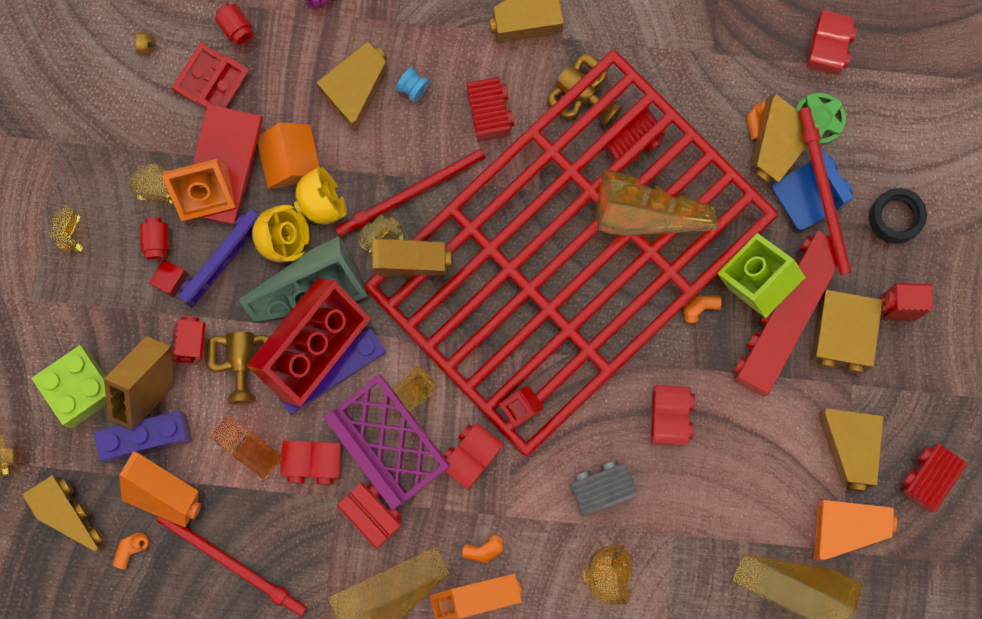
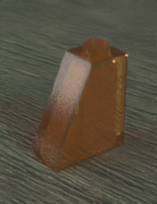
[209,414,282,479]

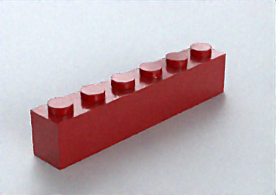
[733,230,848,397]

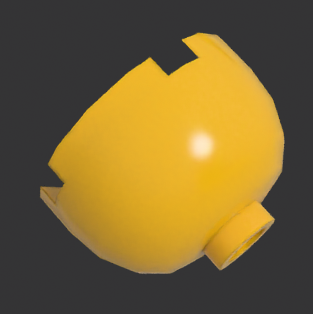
[294,167,347,224]
[252,205,309,262]

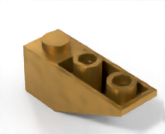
[22,475,105,552]

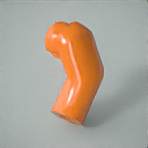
[747,101,766,141]
[683,295,721,323]
[112,533,149,570]
[461,535,504,563]

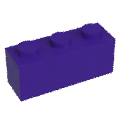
[94,410,192,463]

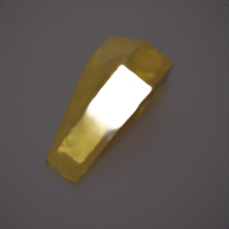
[596,169,719,235]
[328,547,449,619]
[731,554,862,619]

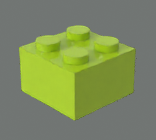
[717,233,806,318]
[31,345,107,429]

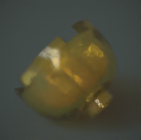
[582,545,632,605]

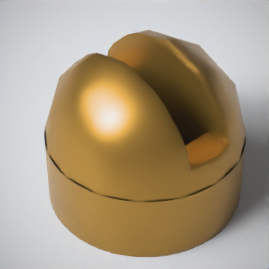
[136,32,155,54]

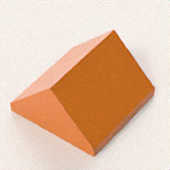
[257,122,320,190]
[161,159,236,221]

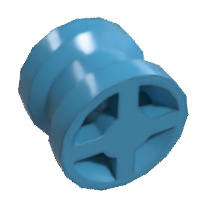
[396,67,430,103]

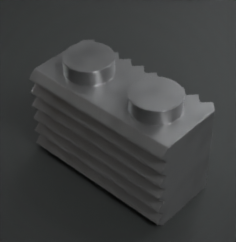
[570,460,638,518]

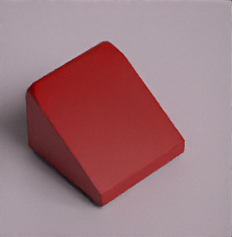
[149,259,188,298]
[499,385,543,428]

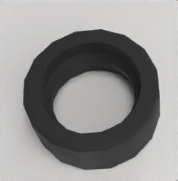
[869,188,927,244]

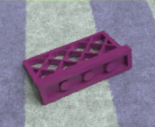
[323,374,450,510]

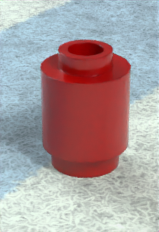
[215,3,254,46]
[139,218,169,260]

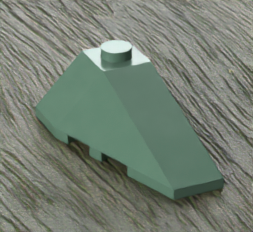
[239,237,367,322]

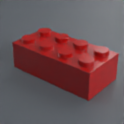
[246,278,371,407]

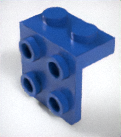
[771,150,854,231]

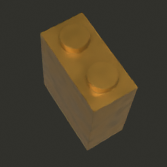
[811,290,883,374]
[104,336,174,431]

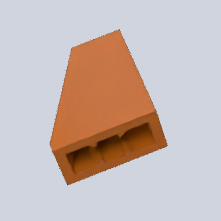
[119,451,201,528]
[813,500,897,560]
[429,574,522,619]

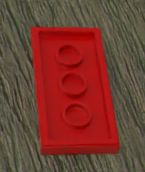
[192,104,263,225]

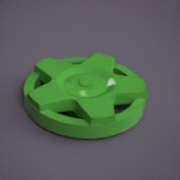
[796,93,846,145]

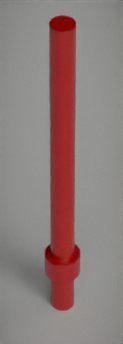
[799,107,851,275]
[334,148,486,237]
[157,517,307,617]

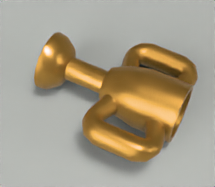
[547,54,623,127]
[205,332,269,404]

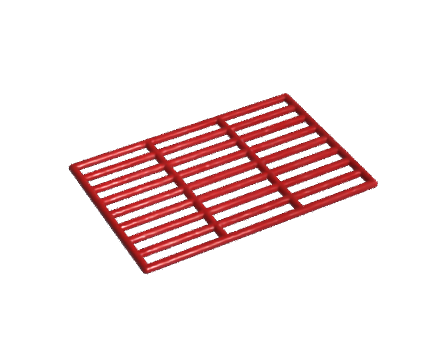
[364,50,778,456]

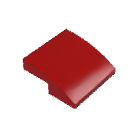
[171,42,249,110]

